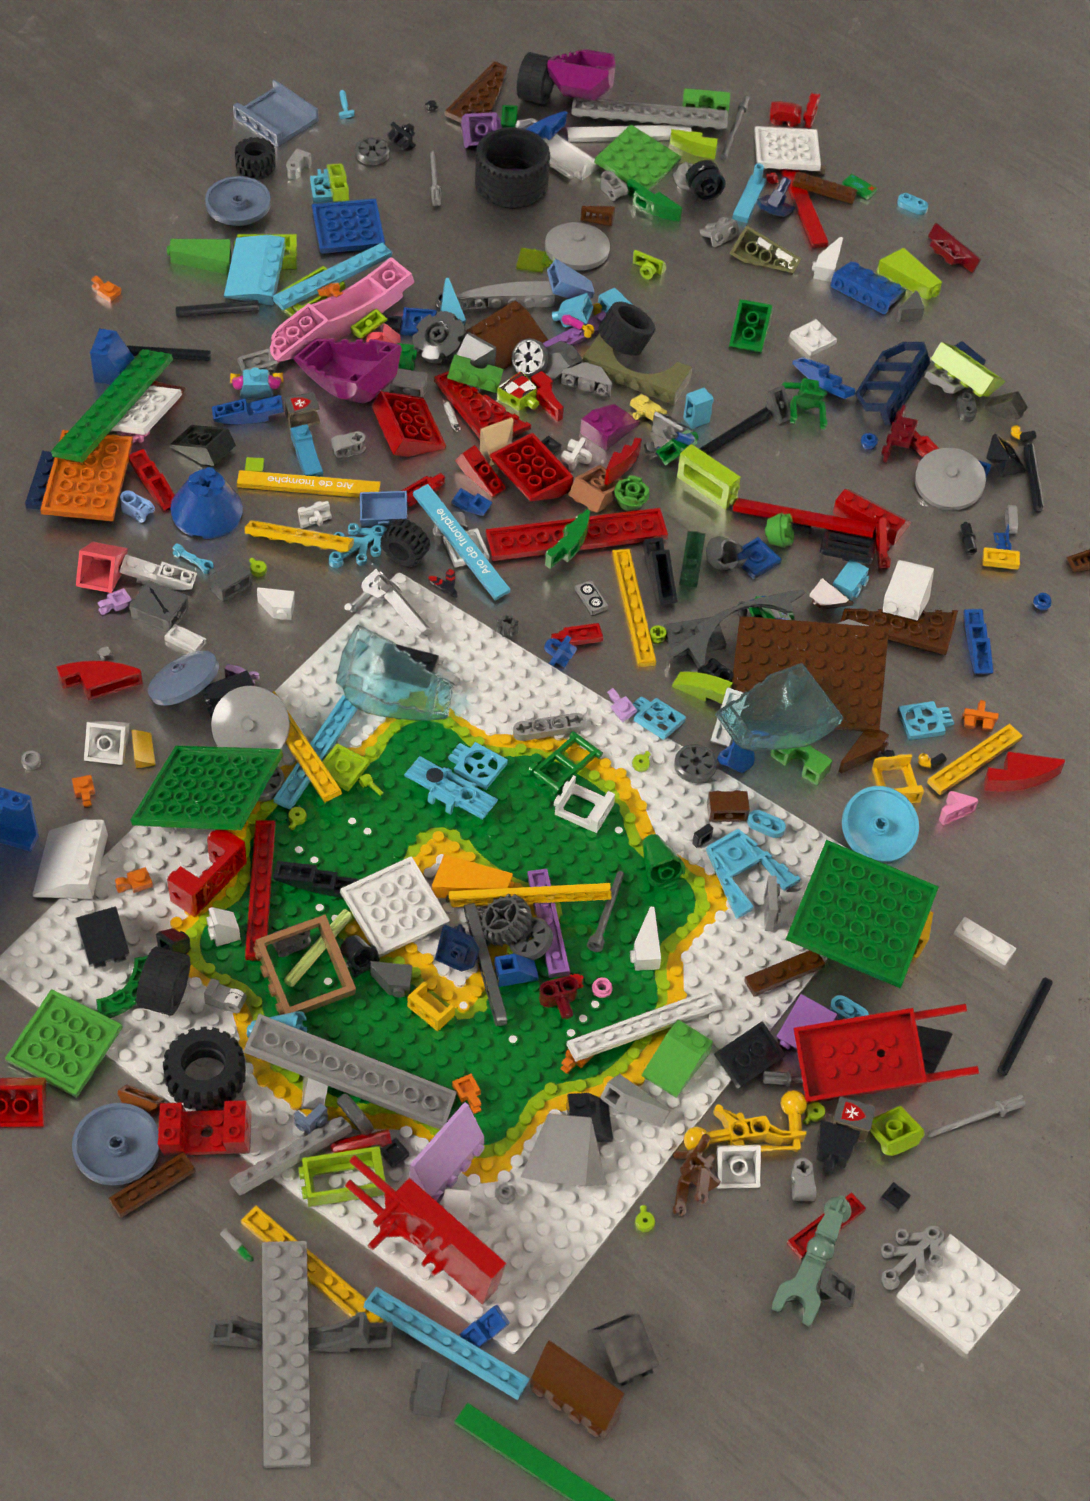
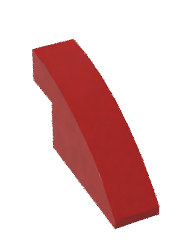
[56,661,143,700]
[984,752,1065,792]

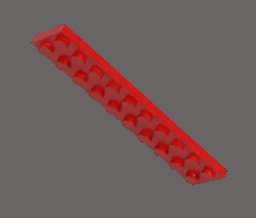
[485,508,668,561]

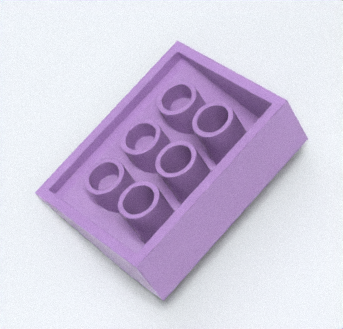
[410,1102,485,1203]

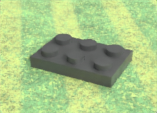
[663,617,727,657]

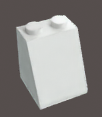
[882,560,934,620]

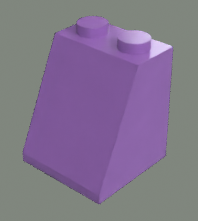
[776,994,839,1055]

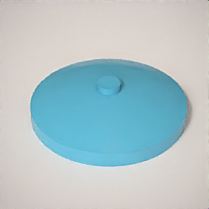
[842,786,919,863]

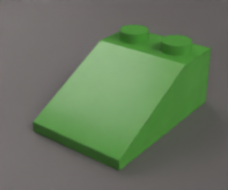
[642,1020,713,1098]

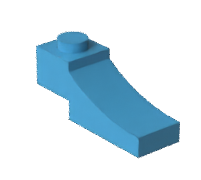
[290,424,323,477]

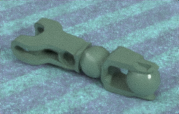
[772,1195,852,1327]

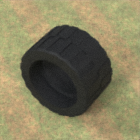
[516,52,554,105]
[598,302,655,356]
[136,946,191,1016]

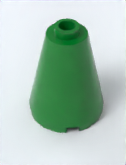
[642,834,686,888]

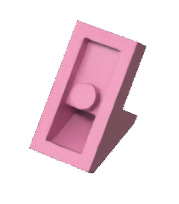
[939,791,978,826]

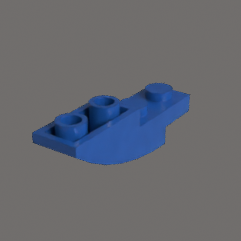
[212,395,284,424]

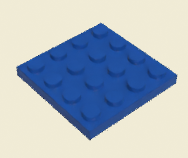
[312,199,385,254]

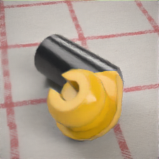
[1010,425,1036,441]
[918,753,947,768]

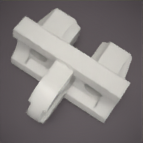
[561,437,592,471]

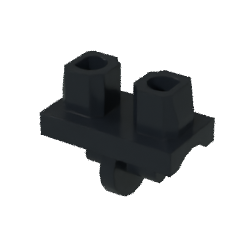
[387,122,416,151]

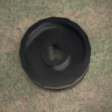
[685,160,726,202]

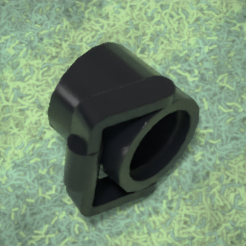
[340,935,380,978]

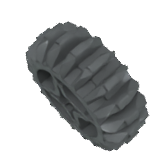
[479,893,532,947]

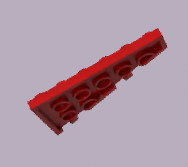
[434,371,531,439]

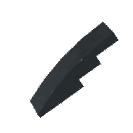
[273,861,358,898]

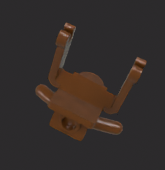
[673,1134,721,1217]

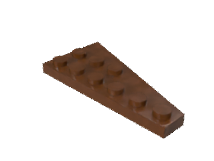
[445,61,507,123]
[840,608,958,655]

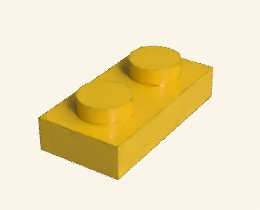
[983,547,1020,570]

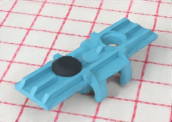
[404,756,498,820]

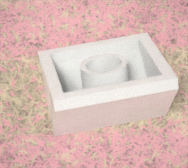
[714,1145,761,1188]

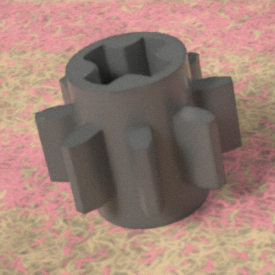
[496,615,519,638]

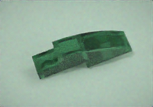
[679,531,705,588]

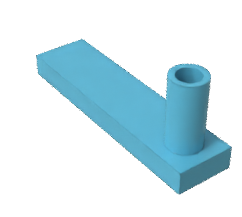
[732,163,767,223]

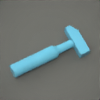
[339,90,355,119]

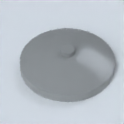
[545,222,610,271]
[915,448,986,511]
[211,686,290,749]

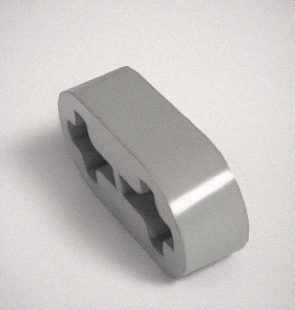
[1005,505,1018,535]

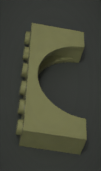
[582,333,692,405]

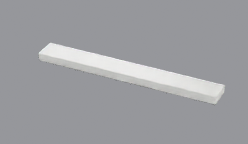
[567,125,692,142]
[566,989,723,1062]

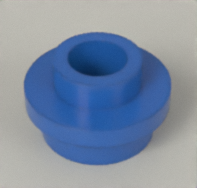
[861,433,878,449]
[1033,593,1052,610]

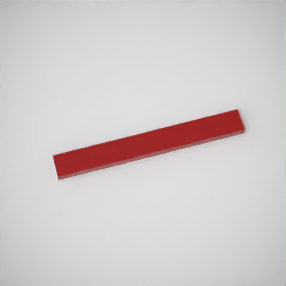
[780,169,829,248]
[733,498,876,538]
[245,820,276,961]

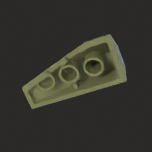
[729,225,802,273]

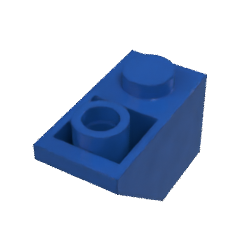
[494,954,539,987]

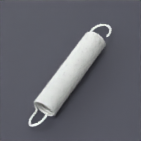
[443,400,460,431]

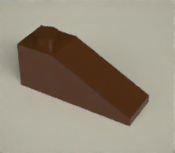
[838,730,889,774]

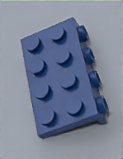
[830,261,906,314]

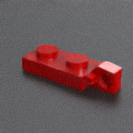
[803,93,821,128]
[911,431,939,458]
[401,473,445,507]
[875,518,891,569]
[551,623,604,646]
[330,1129,392,1153]

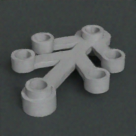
[881,1226,944,1290]

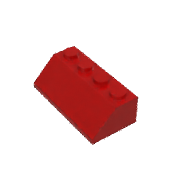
[833,489,911,546]
[0,1077,46,1127]

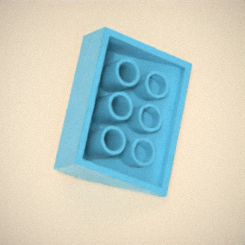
[224,235,286,306]

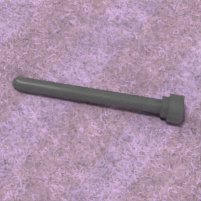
[587,871,624,952]

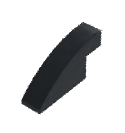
[643,537,678,605]

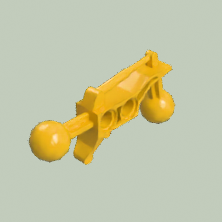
[684,1090,807,1152]

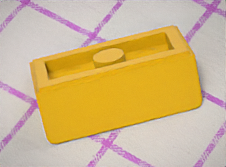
[131,730,155,768]

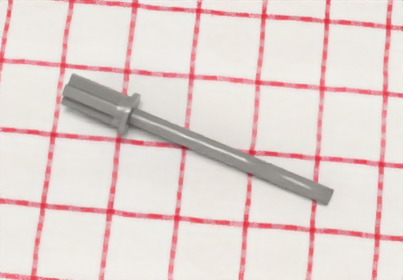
[429,150,442,206]
[928,1095,1026,1138]

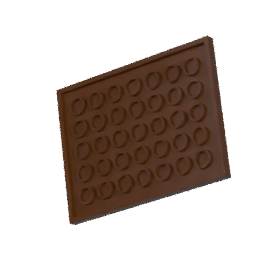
[731,616,889,733]

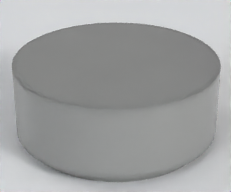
[21,751,42,770]

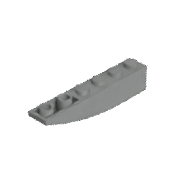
[456,281,555,309]

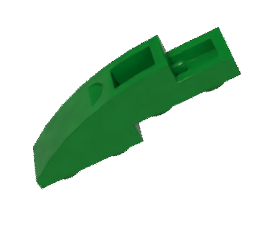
[627,178,682,221]
[545,509,590,569]

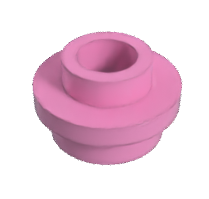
[592,978,612,998]

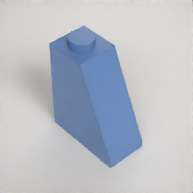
[547,259,595,299]

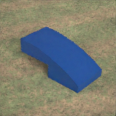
[451,488,493,516]
[459,1305,510,1348]

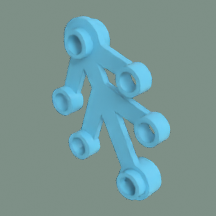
[329,523,387,568]

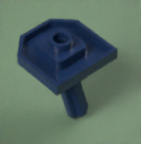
[757,177,795,216]
[434,924,480,972]

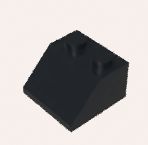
[566,1093,613,1142]

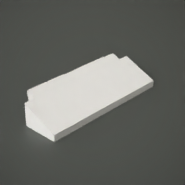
[515,118,600,181]

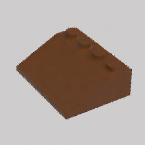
[466,300,548,370]
[530,1340,625,1440]

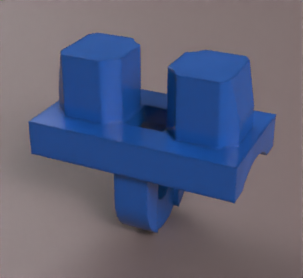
[544,635,577,668]

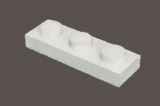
[710,688,745,747]
[954,917,1016,966]

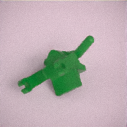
[782,378,828,430]

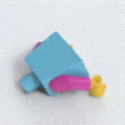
[552,293,602,338]
[230,368,284,399]

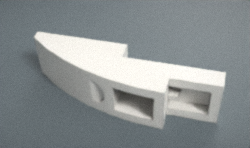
[120,554,197,590]

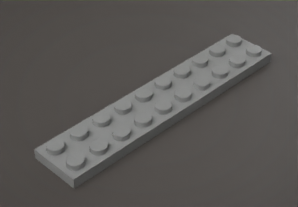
[572,98,728,130]
[243,1014,457,1130]
[262,1241,311,1468]

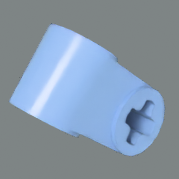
[120,491,155,523]

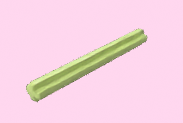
[284,909,352,987]

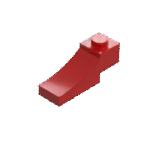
[531,371,564,422]

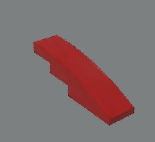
[604,437,642,485]
[129,448,175,512]

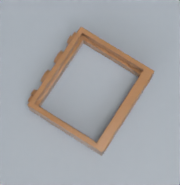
[253,915,356,1015]

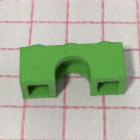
[682,88,730,113]
[447,354,504,393]
[770,730,833,785]

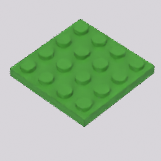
[594,124,682,191]
[5,989,123,1097]

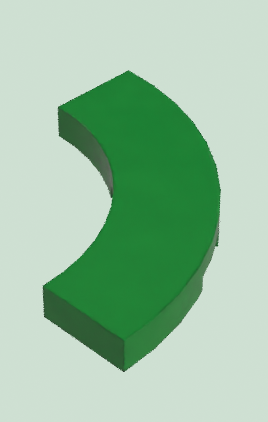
[96,956,148,1018]

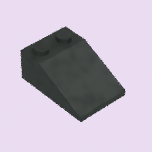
[169,425,236,466]

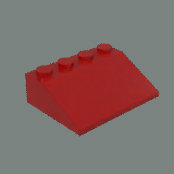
[372,391,447,457]
[489,433,574,501]

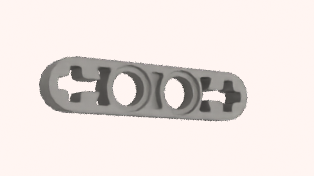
[513,713,586,741]

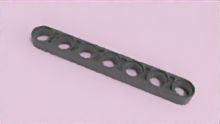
[464,903,507,1026]

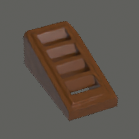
[580,206,615,226]
[1066,549,1090,573]

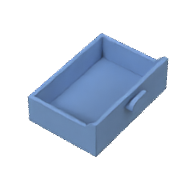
[360,491,408,527]

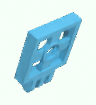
[310,169,333,203]
[633,697,686,740]
[897,701,955,741]
[448,742,508,790]

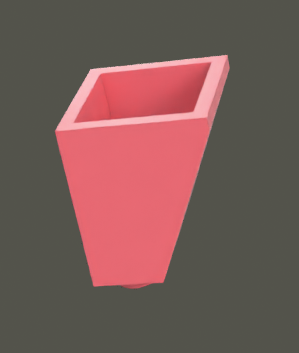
[76,542,128,593]

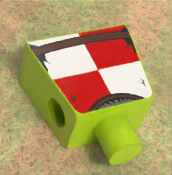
[497,371,539,411]

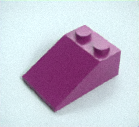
[580,404,640,451]

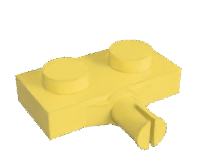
[630,394,668,421]

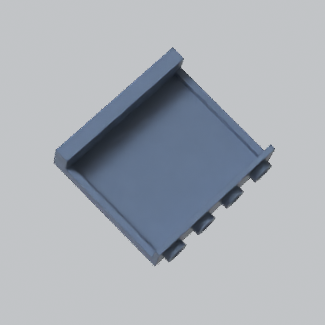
[233,79,318,148]

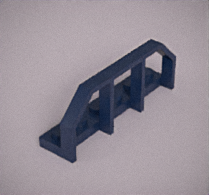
[855,342,931,426]

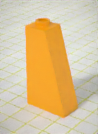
[431,854,515,898]

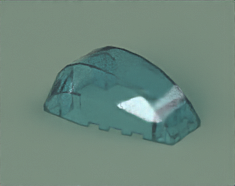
[336,625,454,721]
[715,663,844,751]

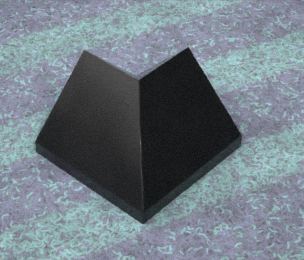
[986,433,1026,477]

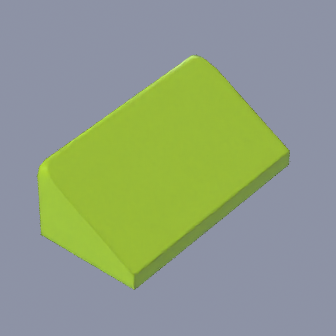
[633,250,666,275]
[351,308,387,339]

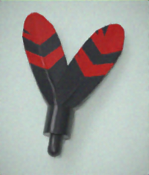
[428,569,458,598]

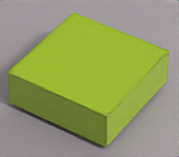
[245,457,264,472]

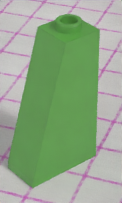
[167,239,231,275]

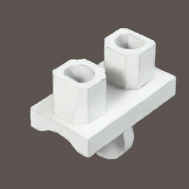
[298,501,332,528]

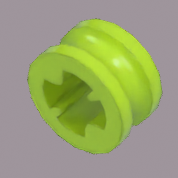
[640,262,656,279]
[650,625,666,644]

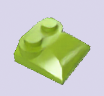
[870,1105,924,1156]

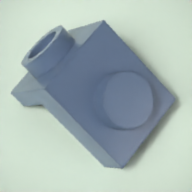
[294,1103,328,1134]

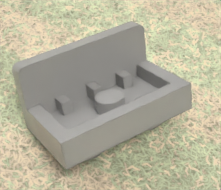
[700,217,740,247]
[237,348,278,373]

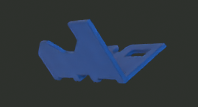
[993,524,1012,551]

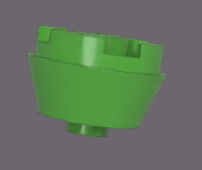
[614,476,650,511]
[765,512,794,548]

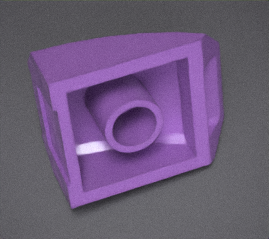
[461,112,501,149]

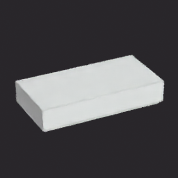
[164,624,207,653]

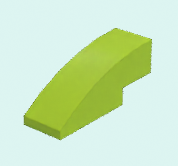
[670,129,717,159]
[327,163,349,202]
[672,672,733,704]

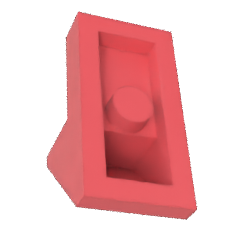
[366,323,401,344]

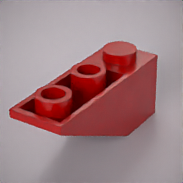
[455,445,506,497]

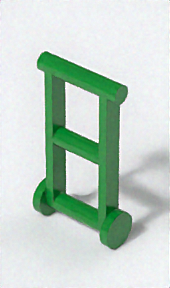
[526,731,603,797]

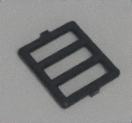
[820,529,876,564]

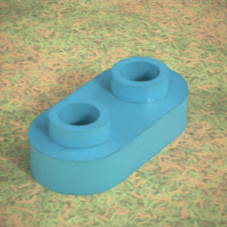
[897,193,928,215]
[747,810,786,838]
[830,995,869,1020]

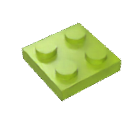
[322,743,370,791]

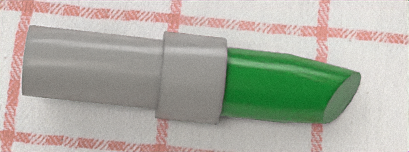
[220,1228,254,1262]

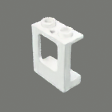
[554,775,615,833]

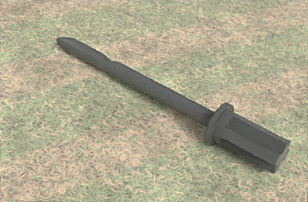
[762,1071,803,1087]

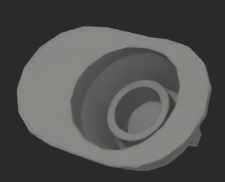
[672,161,693,189]

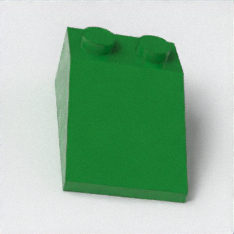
[729,299,773,353]

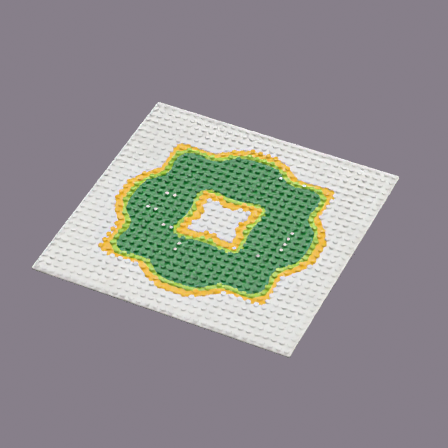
[0,573,846,1354]

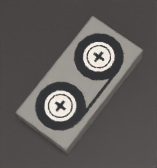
[575,580,608,615]

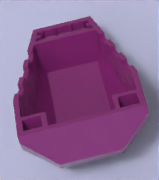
[548,49,616,101]
[294,339,402,403]

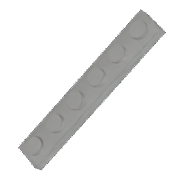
[229,1116,353,1196]

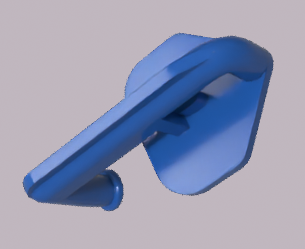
[717,730,778,773]

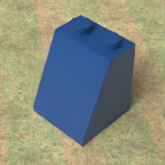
[90,328,134,385]

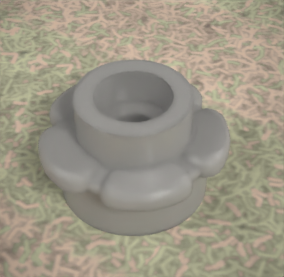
[495,1183,516,1205]

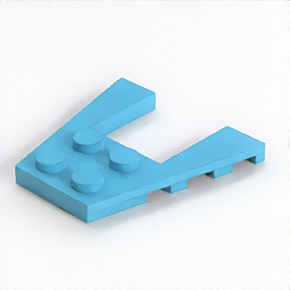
[706,829,801,919]

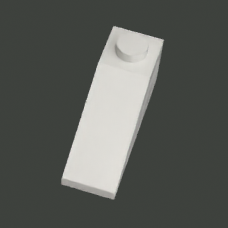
[812,237,843,282]
[630,907,661,971]

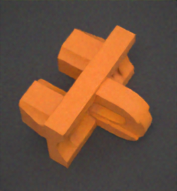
[961,700,999,732]

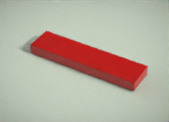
[787,1192,866,1260]

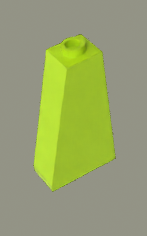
[877,248,942,300]

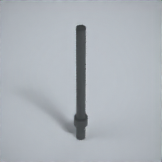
[720,95,749,160]

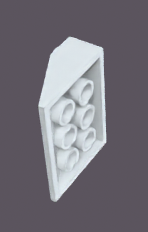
[33,820,108,899]

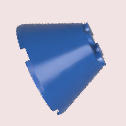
[171,467,243,539]

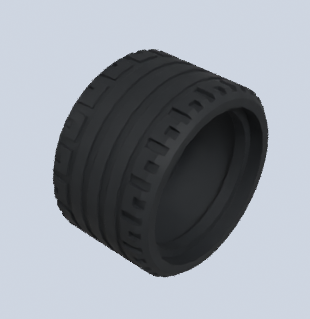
[475,127,550,208]

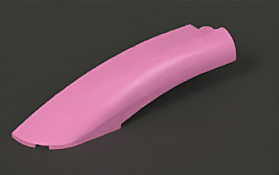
[270,257,415,363]

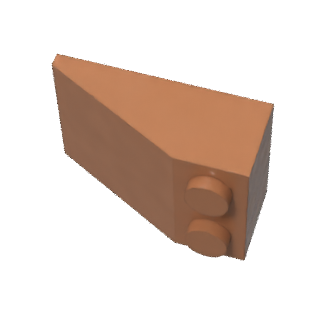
[569,465,623,513]

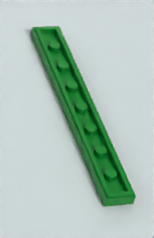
[454,1402,615,1501]

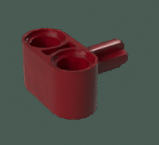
[539,976,578,1020]

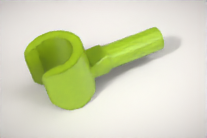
[359,774,384,796]

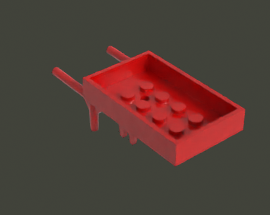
[793,1003,979,1104]
[345,1155,507,1305]

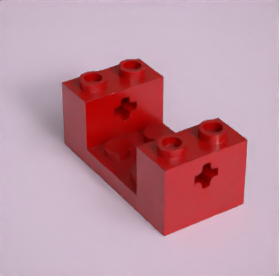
[167,829,247,917]
[158,1100,252,1156]

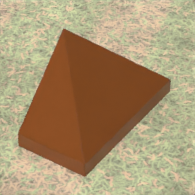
[117,1084,165,1112]

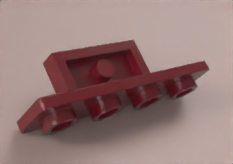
[928,223,981,272]
[881,405,918,463]

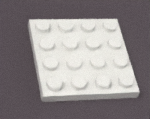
[754,126,821,171]
[111,386,182,435]
[340,856,450,957]
[896,1234,1020,1354]

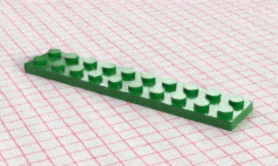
[51,349,173,463]

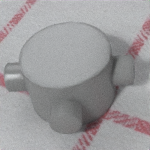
[97,646,113,661]

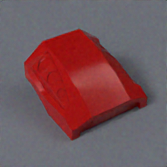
[770,101,802,127]

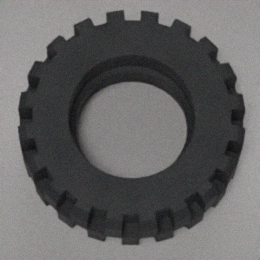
[163,1027,246,1111]

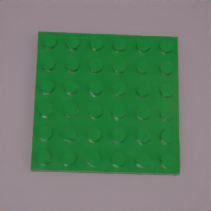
[130,746,283,831]
[785,840,939,988]

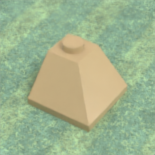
[480,418,513,466]

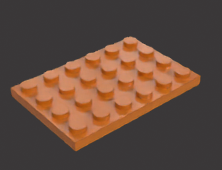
[40,430,133,521]

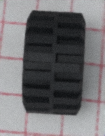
[235,137,276,179]
[380,519,431,567]

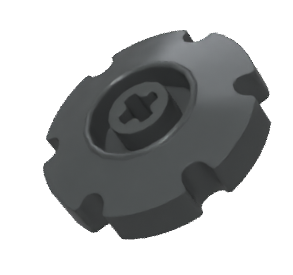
[413,311,467,363]

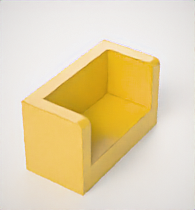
[407,981,455,1031]

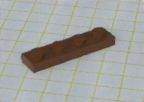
[792,171,857,204]
[744,950,825,997]
[108,1152,196,1218]

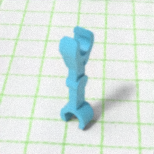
[172,543,214,574]

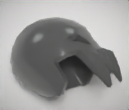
[706,536,747,571]

